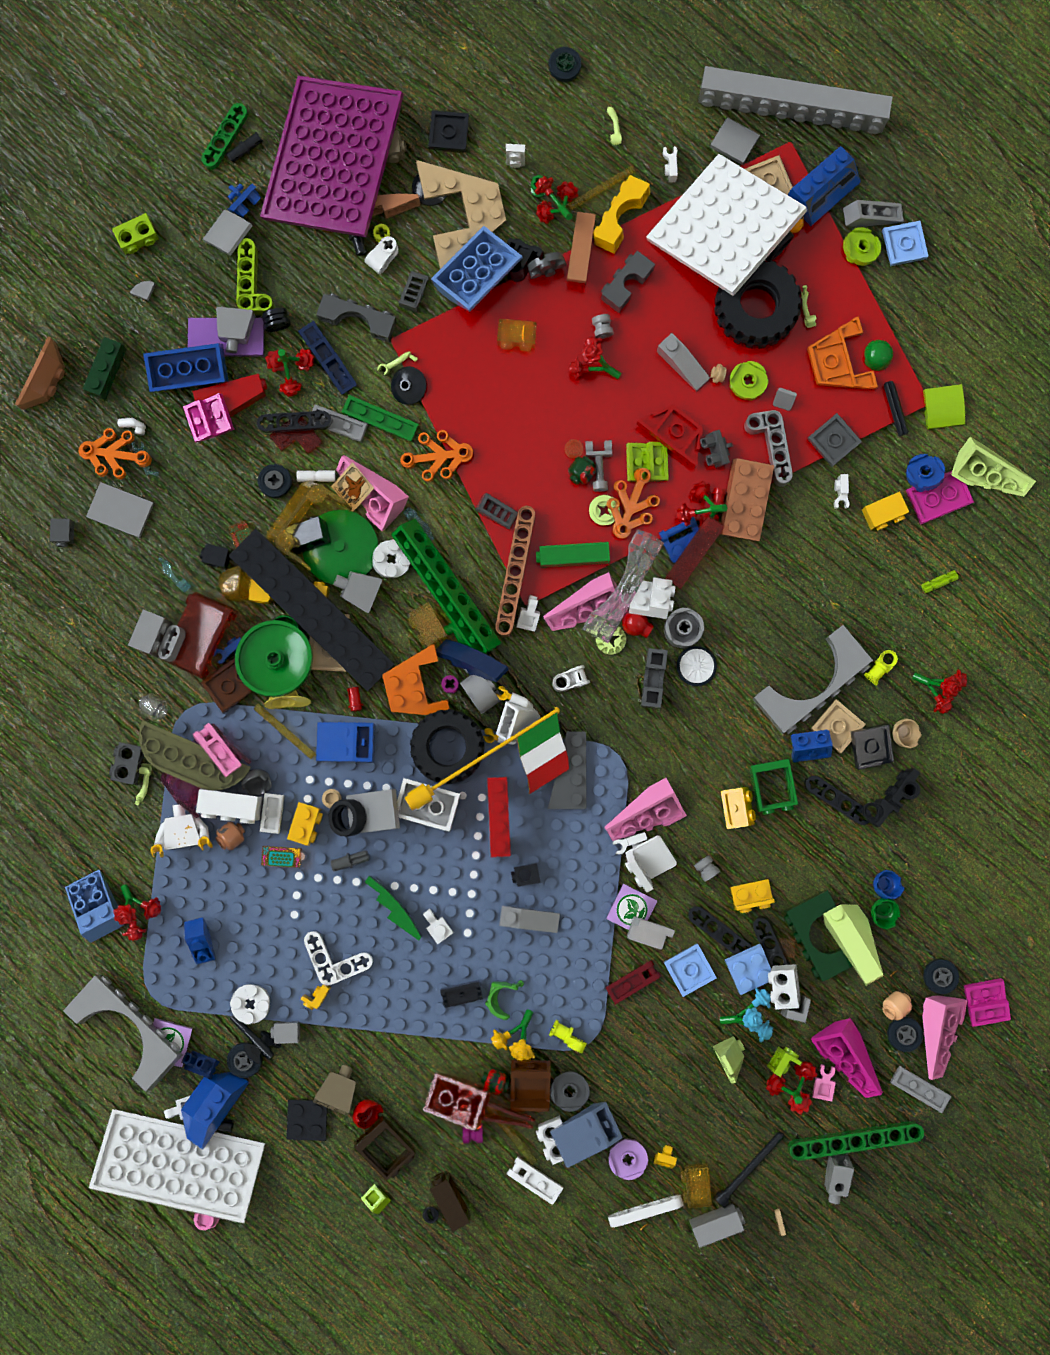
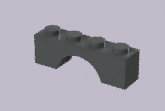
[316,293,397,343]

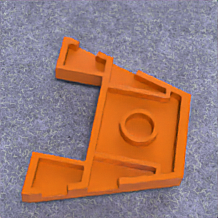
[807,316,878,389]
[382,644,450,715]

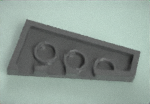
[548,732,586,809]

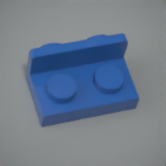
[791,730,833,763]

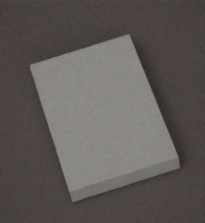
[86,482,154,538]
[346,789,400,833]

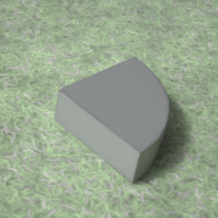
[130,281,156,301]

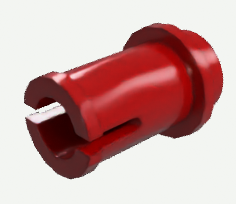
[711,488,727,505]
[347,687,363,712]

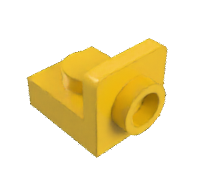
[301,984,332,1010]

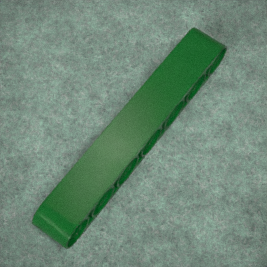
[787,1121,924,1161]

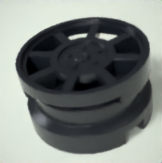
[261,308,291,332]

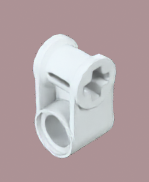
[364,236,399,275]
[552,665,590,692]

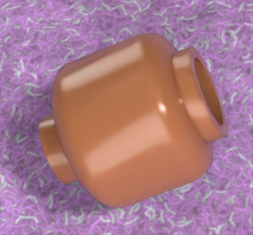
[215,822,245,850]

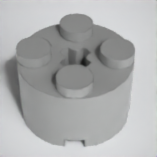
[664,608,704,648]
[460,675,502,714]

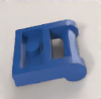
[658,517,707,563]

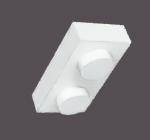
[506,144,525,168]

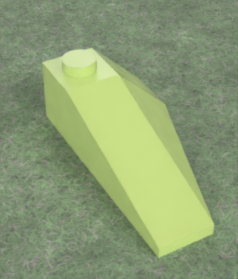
[951,437,1036,496]
[823,905,883,985]
[713,1036,745,1085]

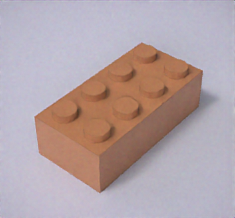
[718,458,774,541]

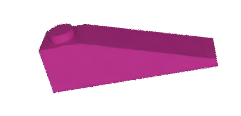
[811,1018,883,1098]

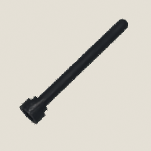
[713,1132,784,1208]

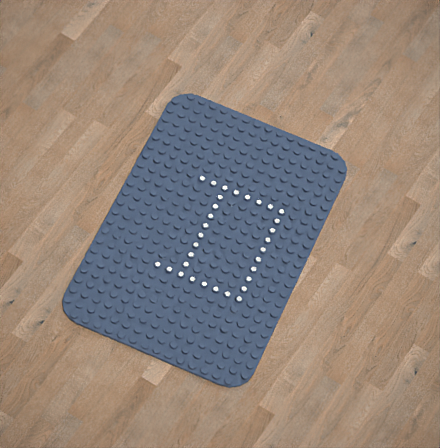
[143,702,628,1051]

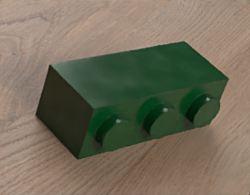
[83,337,127,401]

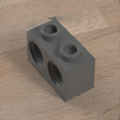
[109,742,144,785]

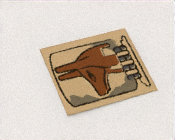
[331,462,374,512]

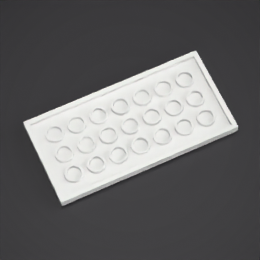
[89,1109,265,1224]

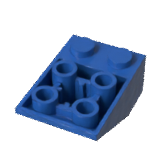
[316,722,376,763]

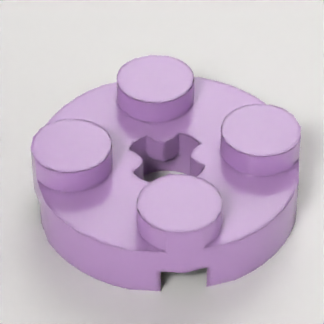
[608,1139,648,1180]

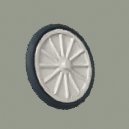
[677,646,717,686]

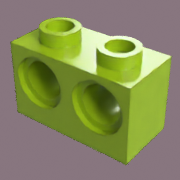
[112,213,159,255]

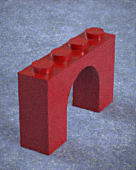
[487,777,511,857]

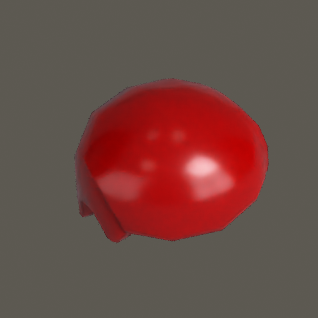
[352,1099,383,1129]

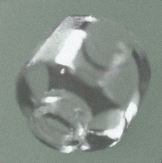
[139,693,168,721]

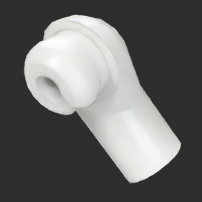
[118,418,146,435]

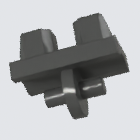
[700,430,733,468]

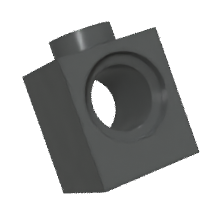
[50,518,74,547]

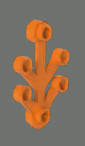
[79,428,152,479]
[400,430,473,482]
[607,468,660,539]

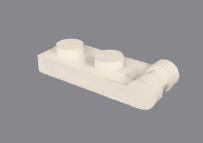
[507,1156,563,1205]

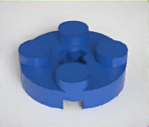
[906,454,945,492]

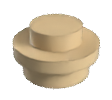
[711,364,726,383]
[322,789,342,808]

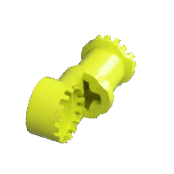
[864,650,898,686]
[549,1019,587,1053]

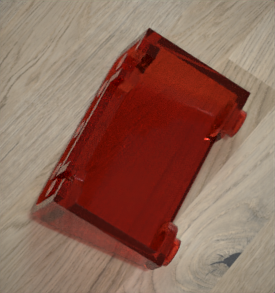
[162,592,238,680]

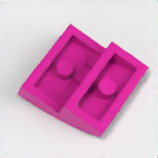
[183,393,234,443]
[964,978,1011,1027]

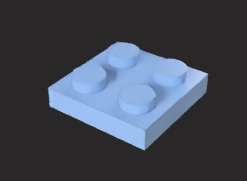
[882,221,929,266]
[664,943,717,997]
[725,944,771,995]

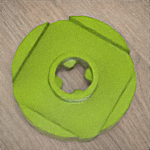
[843,227,881,266]
[729,361,768,400]

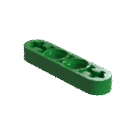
[201,103,248,170]

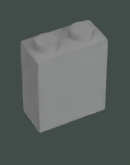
[689,1203,745,1248]

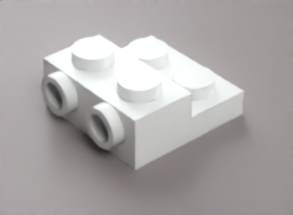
[629,577,675,619]

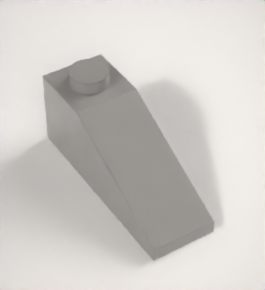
[843,200,904,227]
[657,333,710,392]
[499,905,560,933]

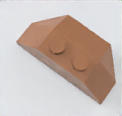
[15,337,65,410]

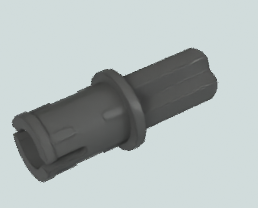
[330,850,370,872]

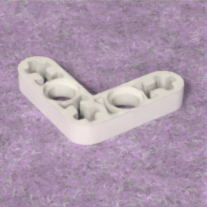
[304,931,373,986]

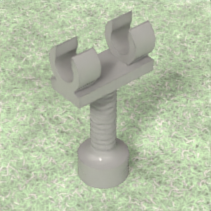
[585,440,612,492]

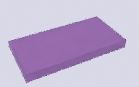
[188,318,264,357]

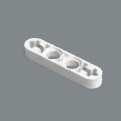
[608,1195,684,1227]

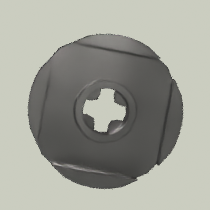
[527,252,566,279]
[550,1071,590,1112]

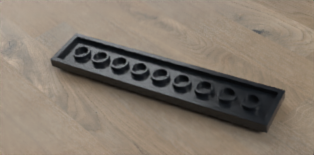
[229,528,395,691]

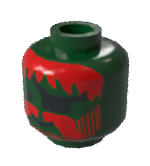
[568,456,596,485]
[480,1067,510,1096]

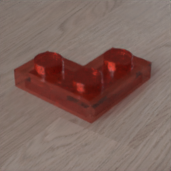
[269,417,323,454]

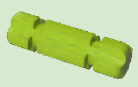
[921,570,959,593]

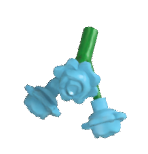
[720,988,773,1042]

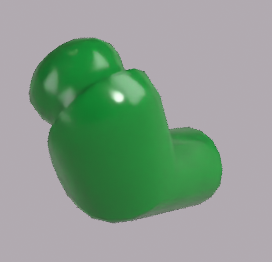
[443,623,467,645]

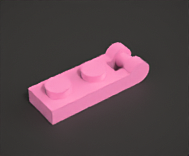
[192,723,242,778]

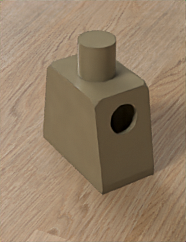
[313,1065,356,1116]

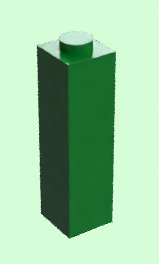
[536,542,610,568]

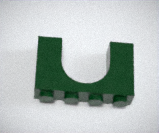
[783,890,853,982]

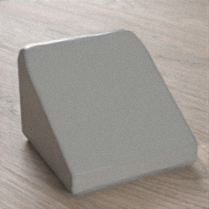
[773,388,797,411]

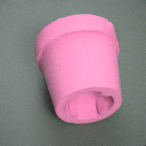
[194,1213,220,1230]

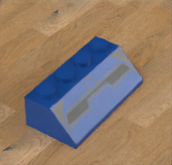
[788,146,861,226]

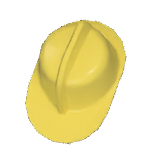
[264,691,311,709]

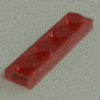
[665,515,725,589]

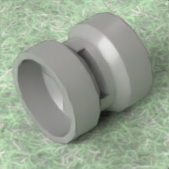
[592,314,614,338]
[694,855,720,882]

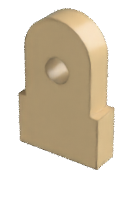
[774,1209,786,1236]

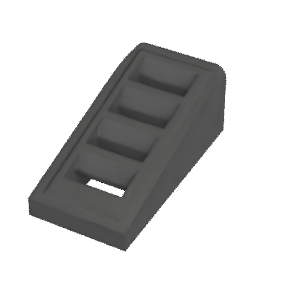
[399,271,429,312]
[475,493,518,529]

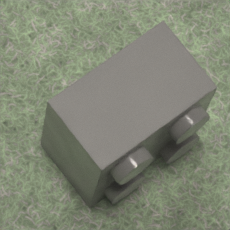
[128,610,172,657]

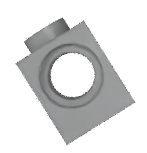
[271,1021,300,1044]

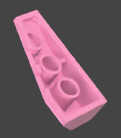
[336,455,409,531]
[543,572,628,631]
[605,778,687,841]
[923,995,968,1080]

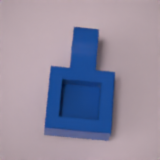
[212,637,241,664]

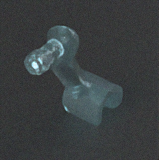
[132,441,159,476]
[403,507,434,540]
[158,557,191,592]

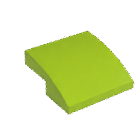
[923,384,965,430]
[626,442,669,482]

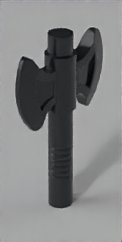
[230,1015,281,1064]

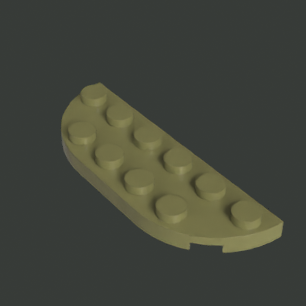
[139,720,251,791]

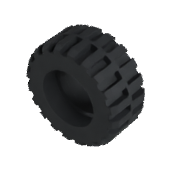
[410,709,485,784]

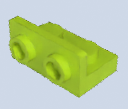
[767,1046,802,1077]

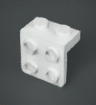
[625,835,677,892]

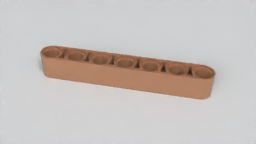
[496,506,535,637]

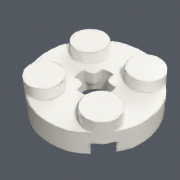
[372,539,410,578]
[230,984,270,1024]

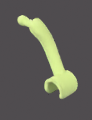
[607,106,622,145]
[801,285,816,328]
[377,351,418,375]
[135,763,152,805]

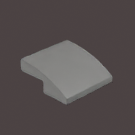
[710,118,760,165]
[203,209,252,256]

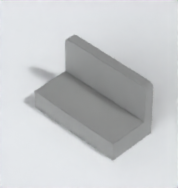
[627,916,675,950]
[781,995,811,1023]

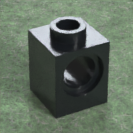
[200,544,232,570]
[511,863,540,887]

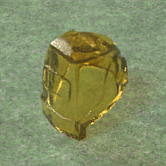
[218,566,251,602]

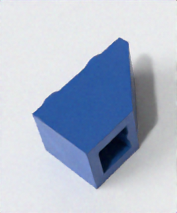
[184,917,215,964]

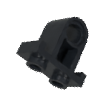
[506,237,545,282]

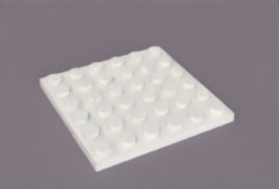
[646,154,807,296]

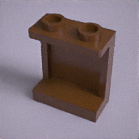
[511,1060,551,1112]

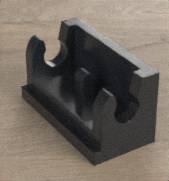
[440,980,483,1008]

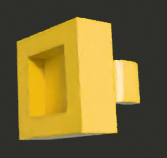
[654,1145,677,1169]

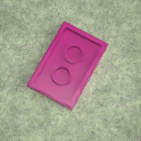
[906,471,974,525]

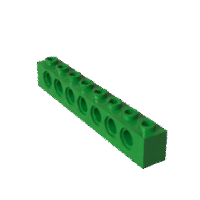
[391,518,502,655]

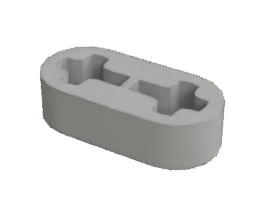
[158,625,185,662]

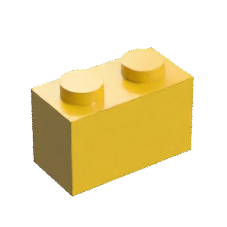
[862,491,909,531]

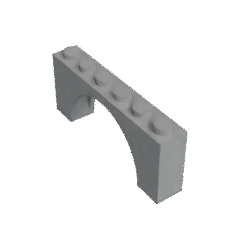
[752,625,873,734]
[63,975,183,1092]

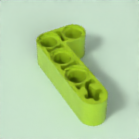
[236,238,275,316]

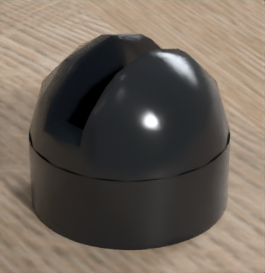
[422,1206,439,1223]

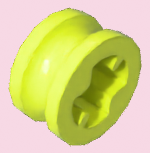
[373,224,390,242]

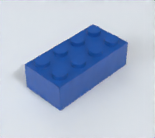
[143,343,229,392]

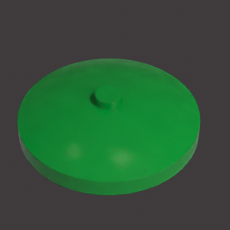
[303,510,379,585]
[235,620,313,697]

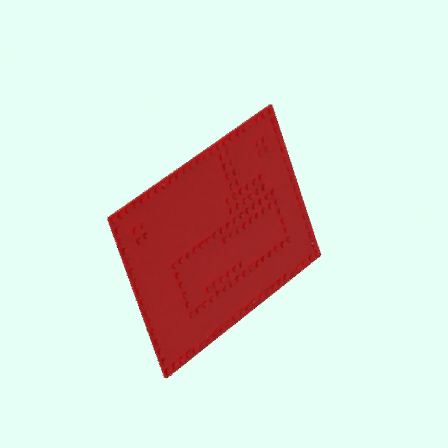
[391,142,925,606]

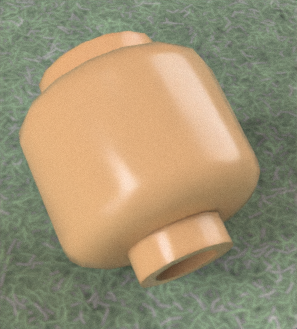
[882,991,912,1021]

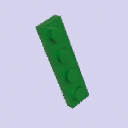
[342,395,419,443]

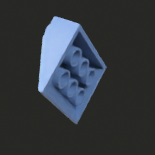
[431,226,523,312]

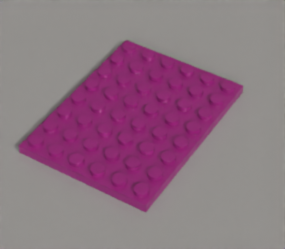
[260,76,404,237]

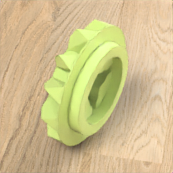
[589,495,620,526]
[596,624,626,655]

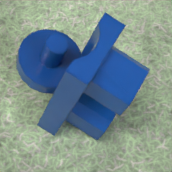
[227,183,261,218]

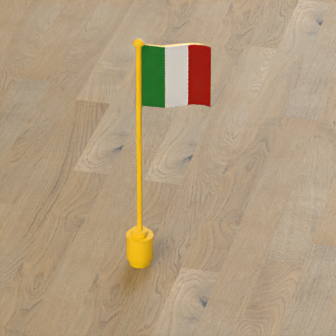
[404,707,569,811]

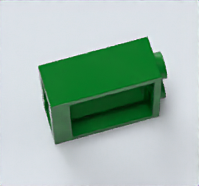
[749,759,798,815]

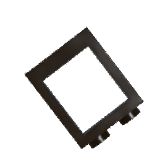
[354,1115,416,1181]
[430,1172,471,1232]

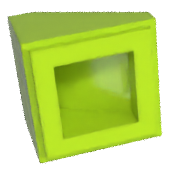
[361,1184,391,1214]

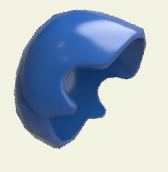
[873,870,905,900]

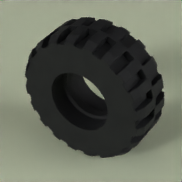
[714,260,802,348]

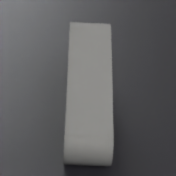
[744,410,792,487]

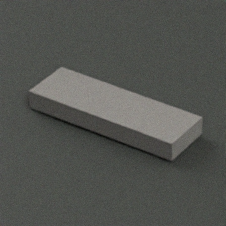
[308,405,368,443]
[890,1066,952,1113]

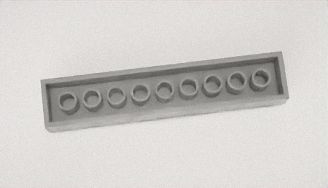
[698,66,892,134]

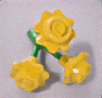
[491,1009,535,1060]

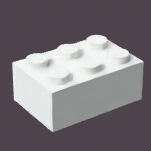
[397,778,461,832]
[196,789,264,824]

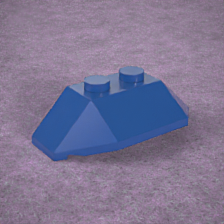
[181,1072,249,1150]

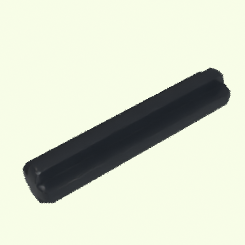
[883,381,909,436]

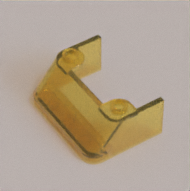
[266,481,352,571]

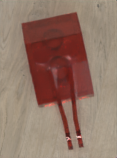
[423,1072,535,1131]

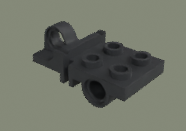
[862,768,920,827]

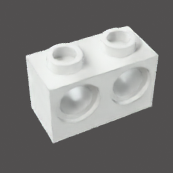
[768,964,801,1009]
[536,1116,563,1165]

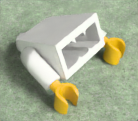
[483,686,541,745]
[151,804,212,857]

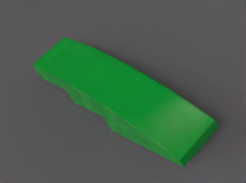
[365,875,422,940]

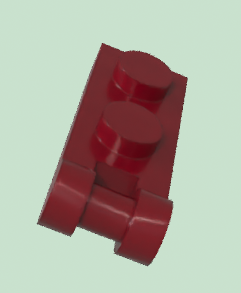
[605,959,661,1005]

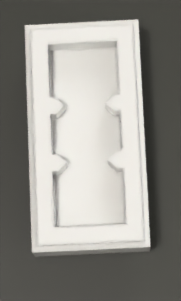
[260,793,285,834]

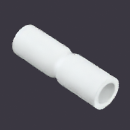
[297,470,336,482]

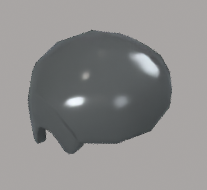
[241,769,272,796]

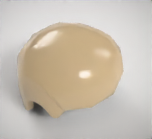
[892,718,922,749]

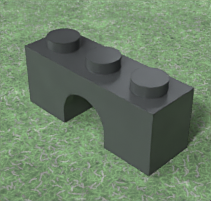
[601,250,655,313]
[640,648,668,709]

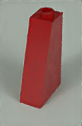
[192,373,268,417]

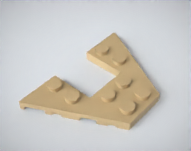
[416,161,506,269]

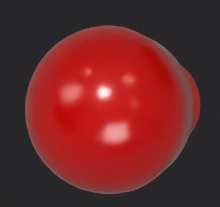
[622,612,654,638]

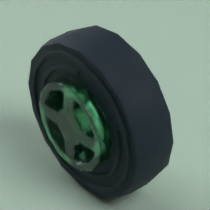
[548,47,582,82]

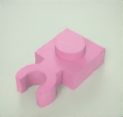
[812,1064,836,1101]

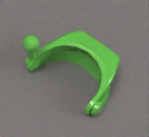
[485,980,524,1020]

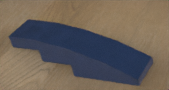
[298,320,357,395]
[436,639,509,682]

